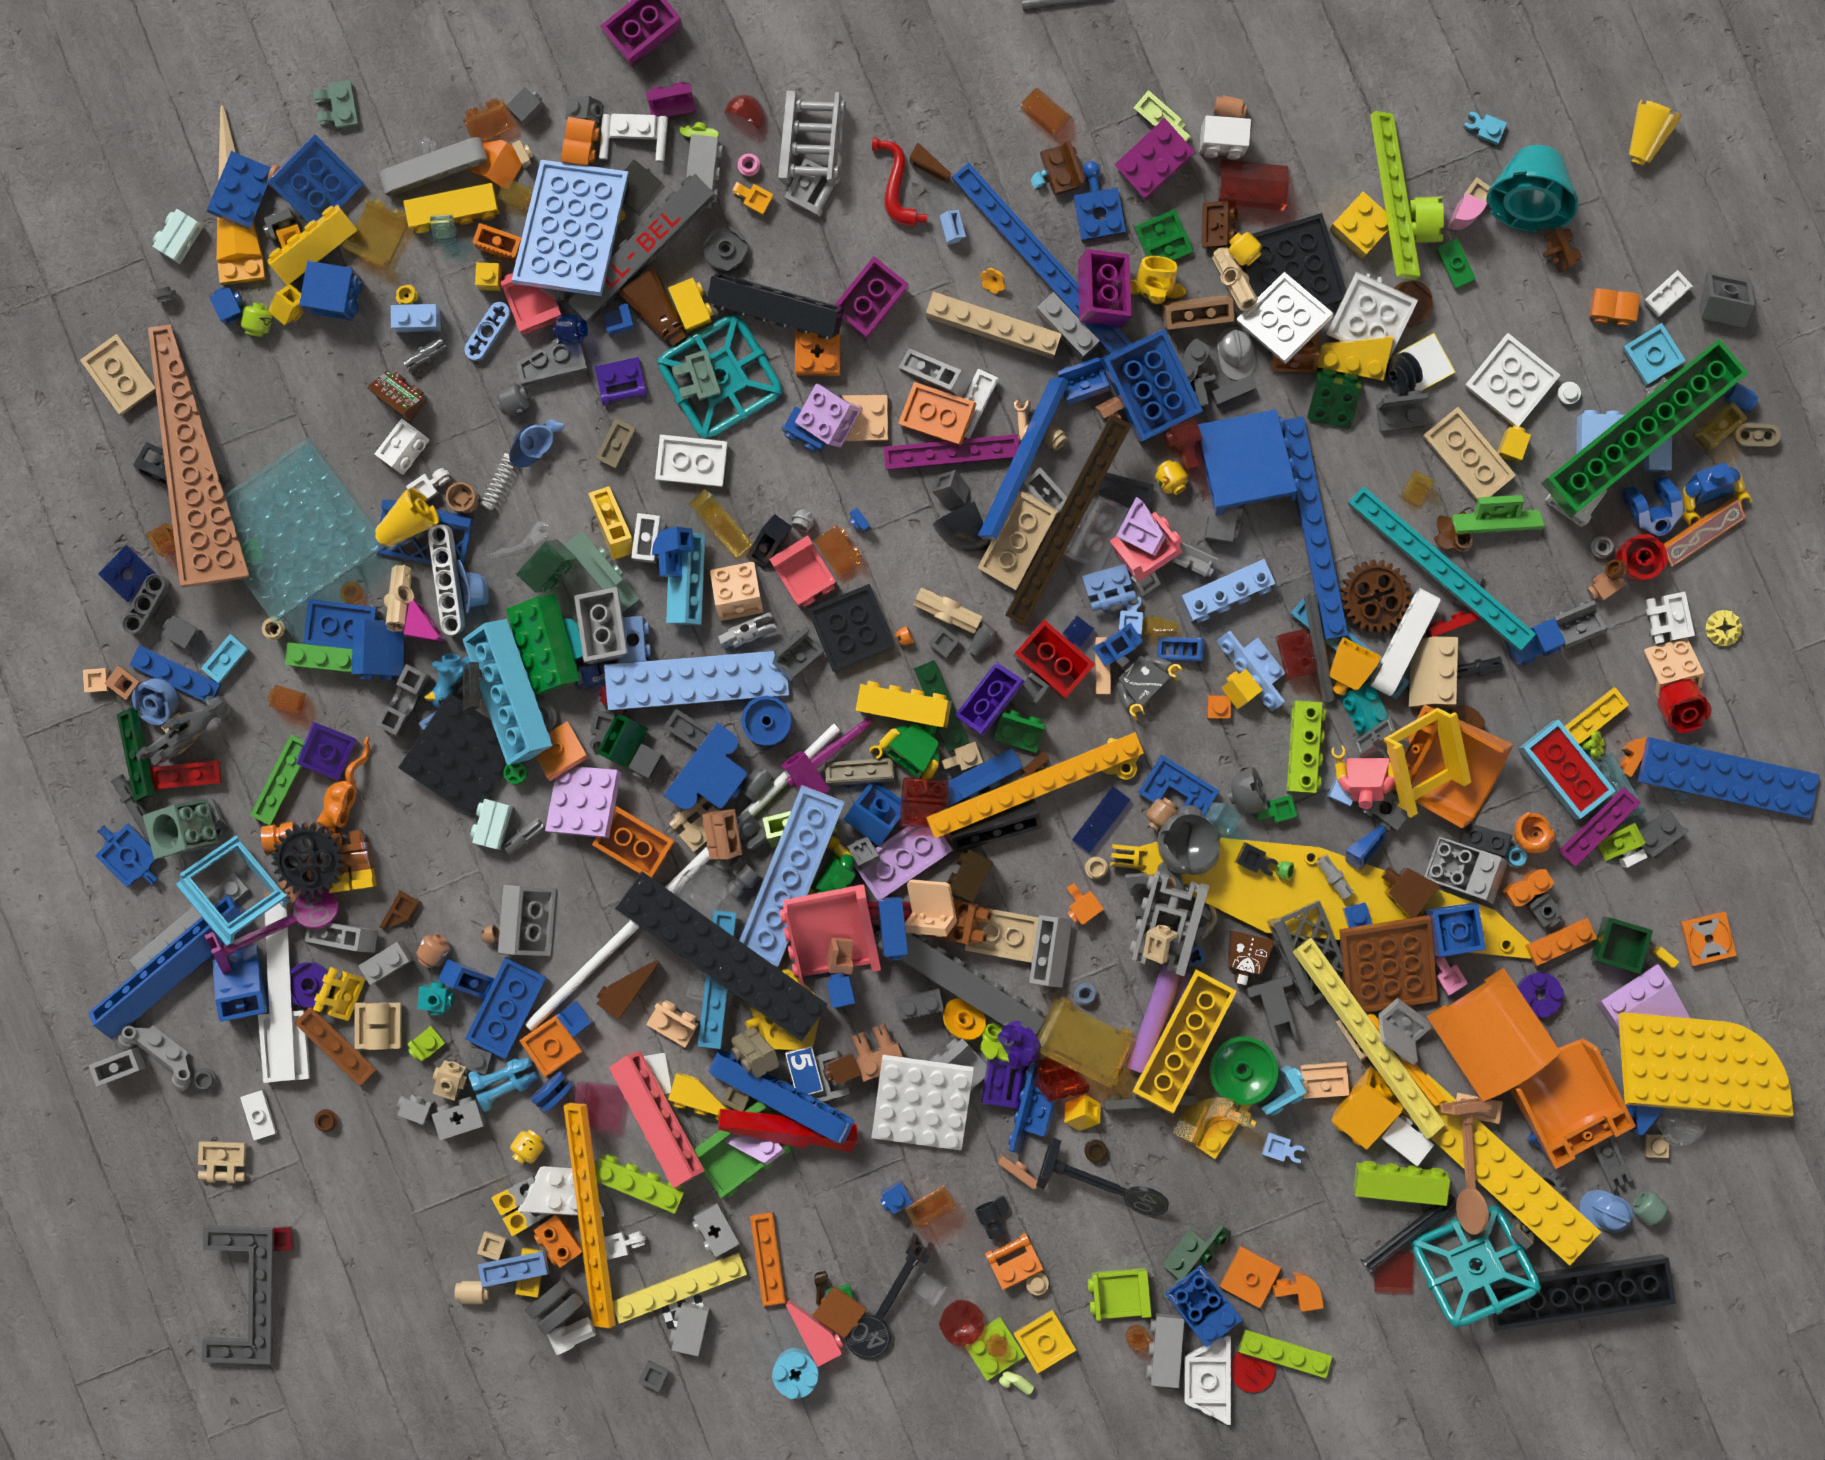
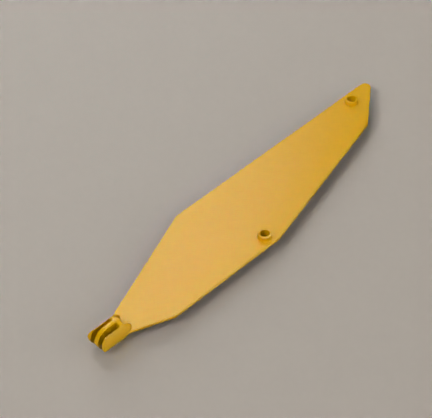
[1110,838,1531,959]

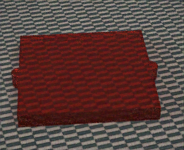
[1374,1252,1413,1294]

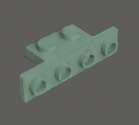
[566,531,639,613]

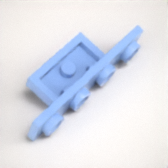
[1217,631,1285,711]

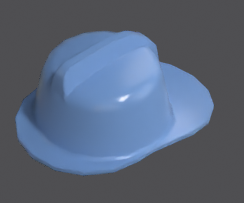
[457,560,489,614]
[1579,1190,1633,1233]

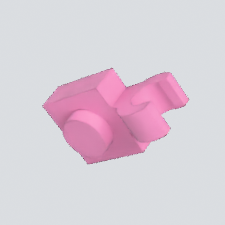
[1434,956,1468,995]

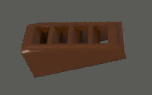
[909,143,951,183]

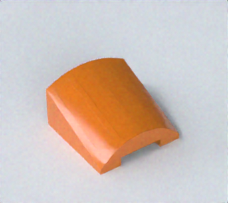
[1392,705,1514,828]
[1426,968,1561,1102]
[1509,1038,1636,1169]

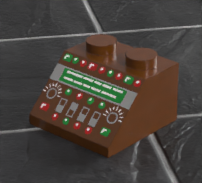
[367,371,427,422]

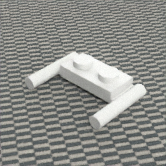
[599,114,668,163]

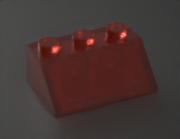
[1217,159,1289,211]

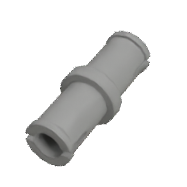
[1316,855,1354,900]

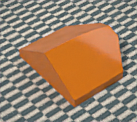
[469,140,523,191]

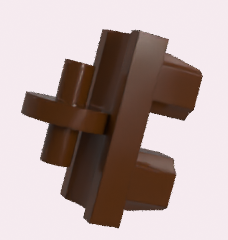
[1542,227,1582,273]

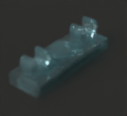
[1595,752,1646,818]

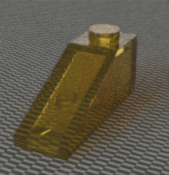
[688,489,753,558]

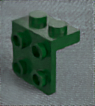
[1307,369,1362,428]

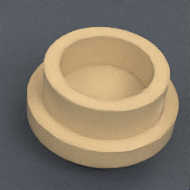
[1085,857,1108,879]
[1026,1272,1049,1295]

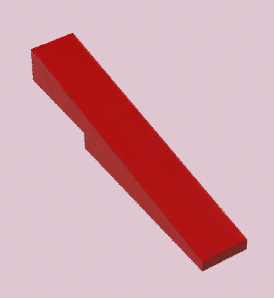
[718,1109,857,1153]

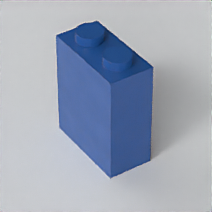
[351,619,404,681]
[877,897,908,960]

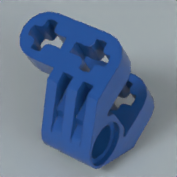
[1622,476,1683,536]

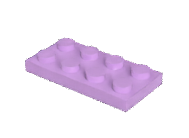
[854,813,953,899]

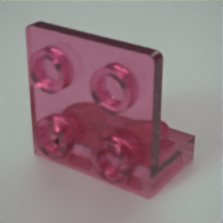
[574,1081,624,1132]

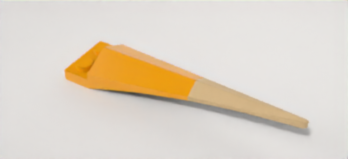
[216,105,266,285]

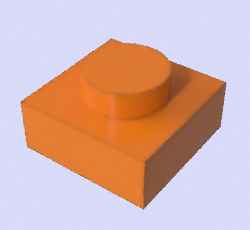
[1207,695,1231,719]

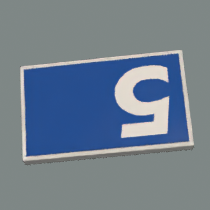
[785,1046,823,1095]

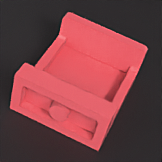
[499,273,564,336]
[1110,512,1183,582]
[769,536,837,608]

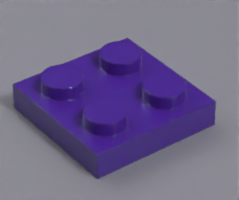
[295,721,356,781]

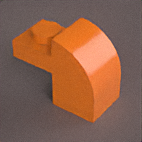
[1618,737,1647,778]
[1272,1272,1324,1312]

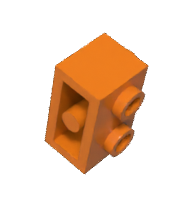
[533,1214,583,1268]

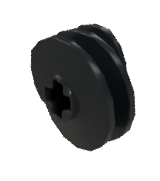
[1386,352,1423,395]

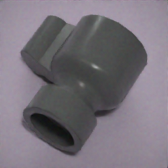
[726,855,762,899]

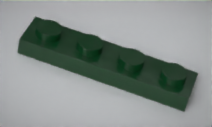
[914,660,968,752]
[117,708,155,801]

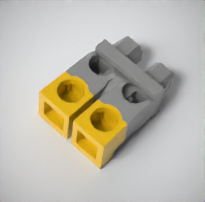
[491,1175,549,1236]

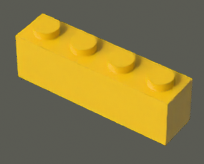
[403,183,500,234]
[267,204,357,285]
[855,681,952,728]

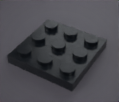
[807,584,895,672]

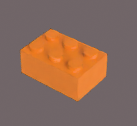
[592,806,676,878]

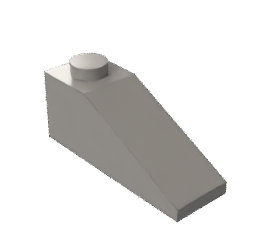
[898,348,972,398]
[305,923,378,953]

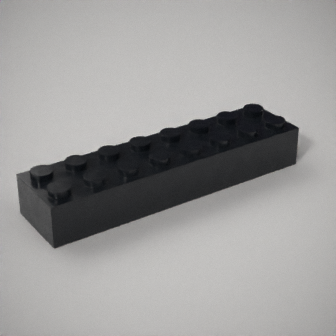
[1483,1254,1676,1331]

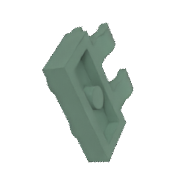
[313,80,359,129]
[672,350,721,401]

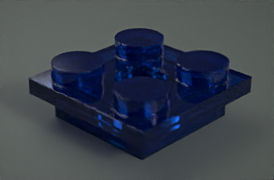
[98,545,156,602]

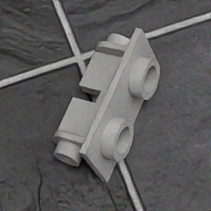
[1172,542,1218,577]

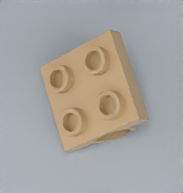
[355,1002,402,1050]

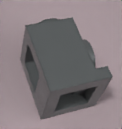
[1525,892,1563,928]

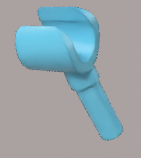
[1031,170,1047,189]

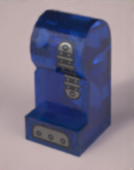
[575,662,615,690]

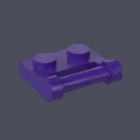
[595,357,647,406]
[981,1058,1028,1109]

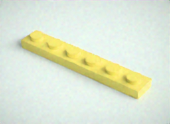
[613,1252,747,1324]

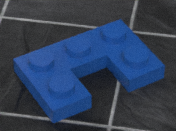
[1138,755,1220,816]

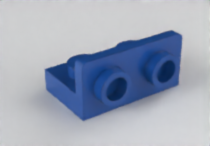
[782,406,827,452]

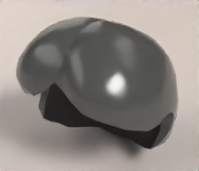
[1157,805,1221,875]

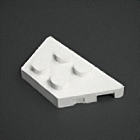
[518,1166,604,1217]
[1184,1334,1231,1425]

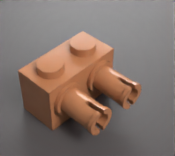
[851,1023,904,1082]

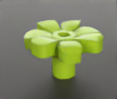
[1582,731,1605,760]

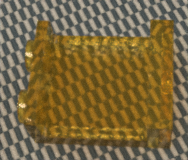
[342,199,408,271]

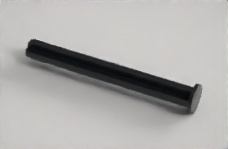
[1360,1194,1457,1274]

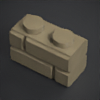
[731,1027,779,1078]

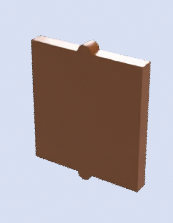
[812,1286,867,1338]

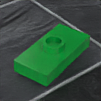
[1436,239,1476,289]

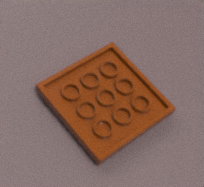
[1339,915,1438,1012]

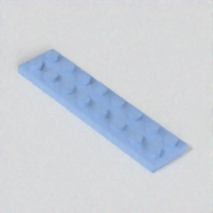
[604,651,789,711]
[739,785,844,966]

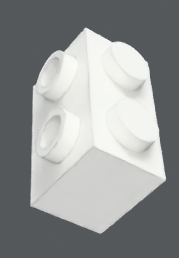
[631,513,665,563]

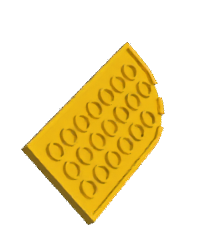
[1618,1012,1793,1118]

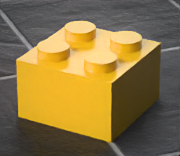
[1329,191,1389,259]

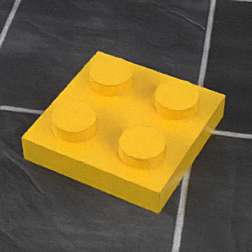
[1014,1309,1076,1374]

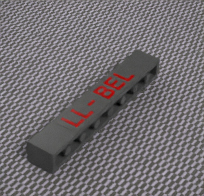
[567,174,717,323]

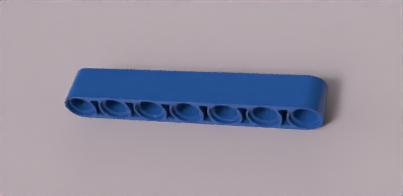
[709,1050,854,1143]

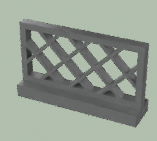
[1267,900,1344,1007]

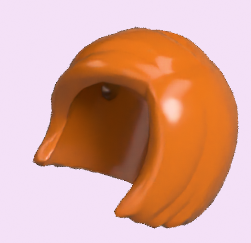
[1514,812,1556,854]

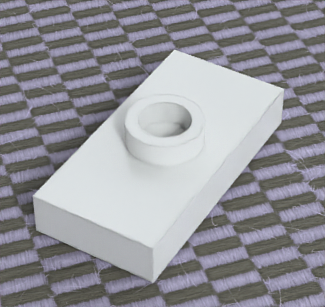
[1643,270,1693,317]
[240,1089,277,1140]

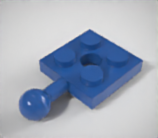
[1073,161,1126,241]

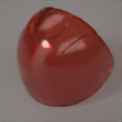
[724,94,764,129]

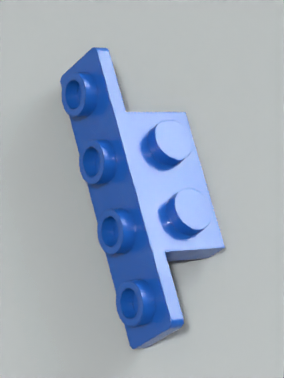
[933,748,1022,809]
[1009,1063,1058,1153]

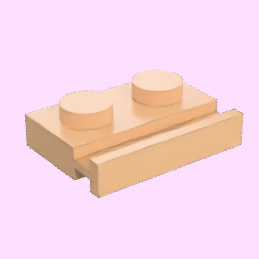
[1300,1062,1349,1099]

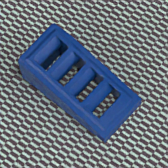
[1157,637,1206,662]
[1345,825,1386,870]

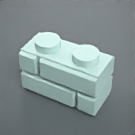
[152,209,204,264]
[470,799,513,850]

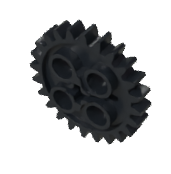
[271,822,347,897]

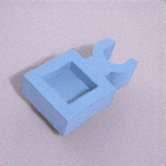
[1119,597,1143,637]
[1261,1132,1305,1163]

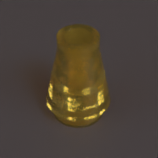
[1143,615,1178,637]

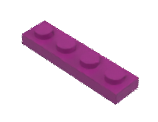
[1559,786,1641,867]

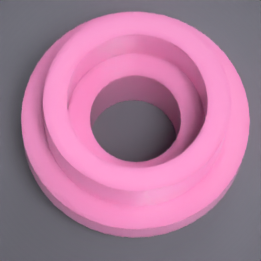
[738,154,760,176]

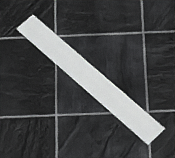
[265,904,295,1081]

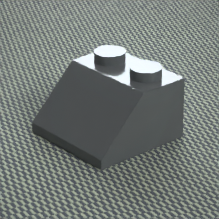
[1700,272,1755,328]

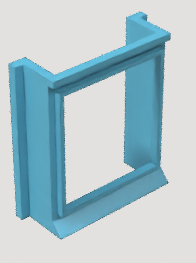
[176,835,290,947]

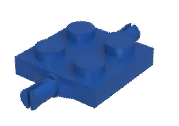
[95,823,159,887]

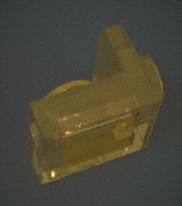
[497,177,533,210]

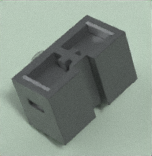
[1354,717,1411,758]

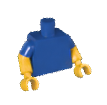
[1682,462,1752,526]

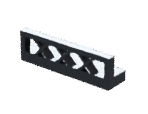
[133,442,229,490]

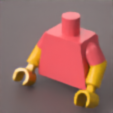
[1332,746,1396,809]

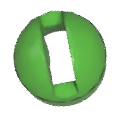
[1276,861,1294,880]

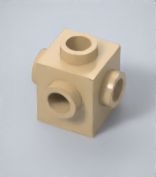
[432,1060,467,1100]

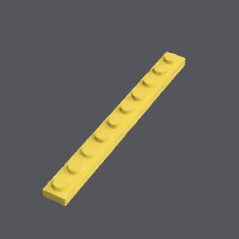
[1293,938,1445,1139]

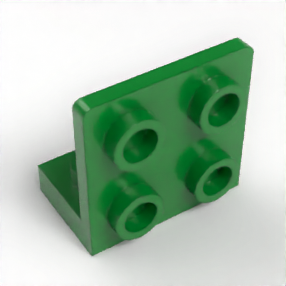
[993,709,1046,753]

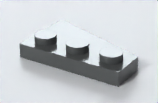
[516,327,588,387]

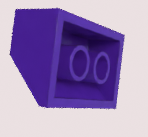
[955,662,1025,737]

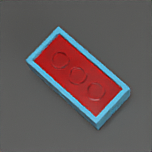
[1518,720,1616,819]

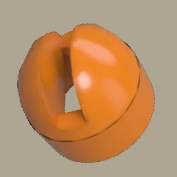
[895,626,914,646]

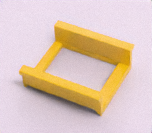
[1384,708,1471,818]

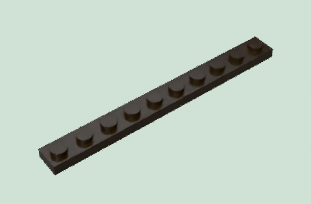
[1005,414,1132,626]

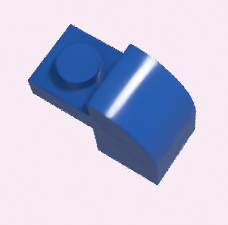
[652,526,694,578]

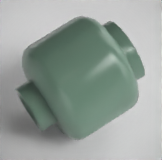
[1633,1192,1668,1226]

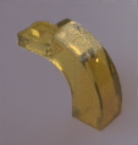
[1173,1098,1257,1147]

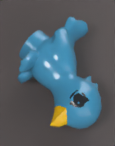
[424,654,473,708]

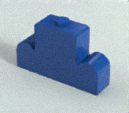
[663,722,747,809]

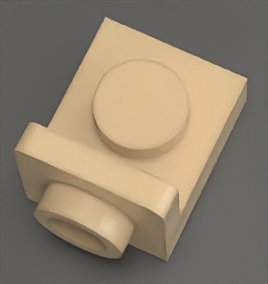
[1143,925,1177,964]

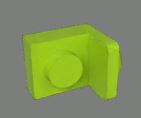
[408,1025,446,1061]

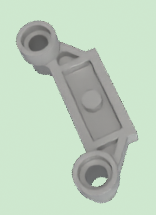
[117,1025,191,1091]

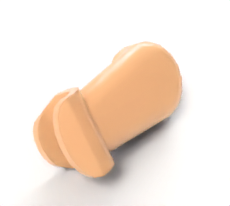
[1014,400,1031,441]

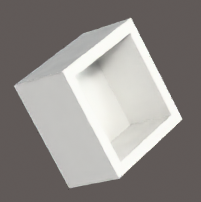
[1199,115,1251,160]

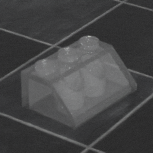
[1064,493,1130,571]

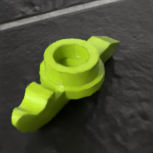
[680,122,720,138]

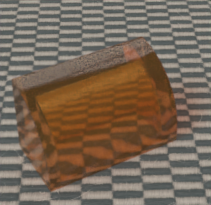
[1021,88,1072,137]

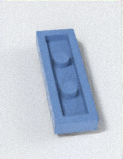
[478,1251,550,1287]

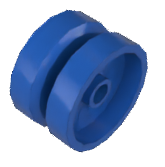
[741,696,793,747]

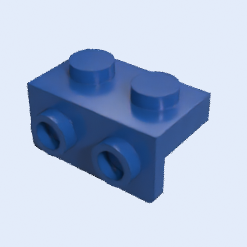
[1057,357,1110,405]

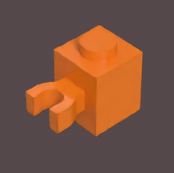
[1066,883,1104,925]

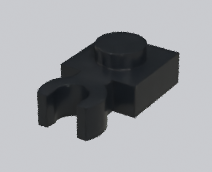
[1235,842,1278,876]

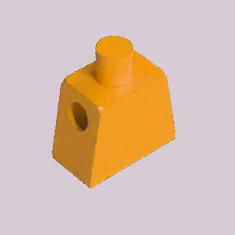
[1329,637,1382,695]

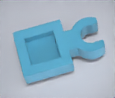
[1463,112,1507,145]

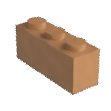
[1161,295,1234,329]

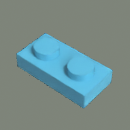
[201,634,249,683]

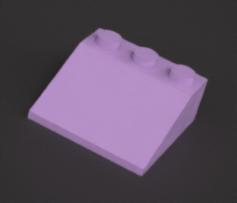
[1596,964,1690,1037]

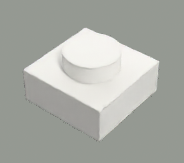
[1618,849,1647,868]

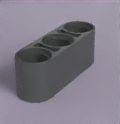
[122,574,171,635]

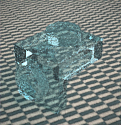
[430,215,458,245]

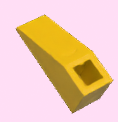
[668,1072,731,1119]

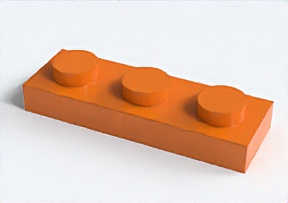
[1525,918,1597,966]

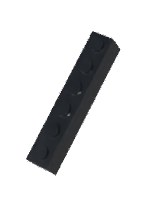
[707,273,844,339]

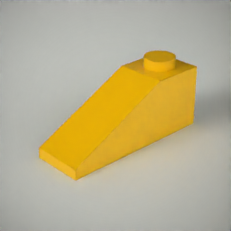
[588,486,633,560]

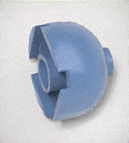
[132,679,179,725]

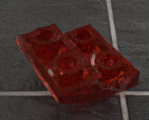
[900,778,949,828]

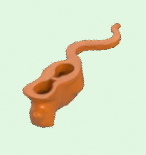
[316,737,371,833]

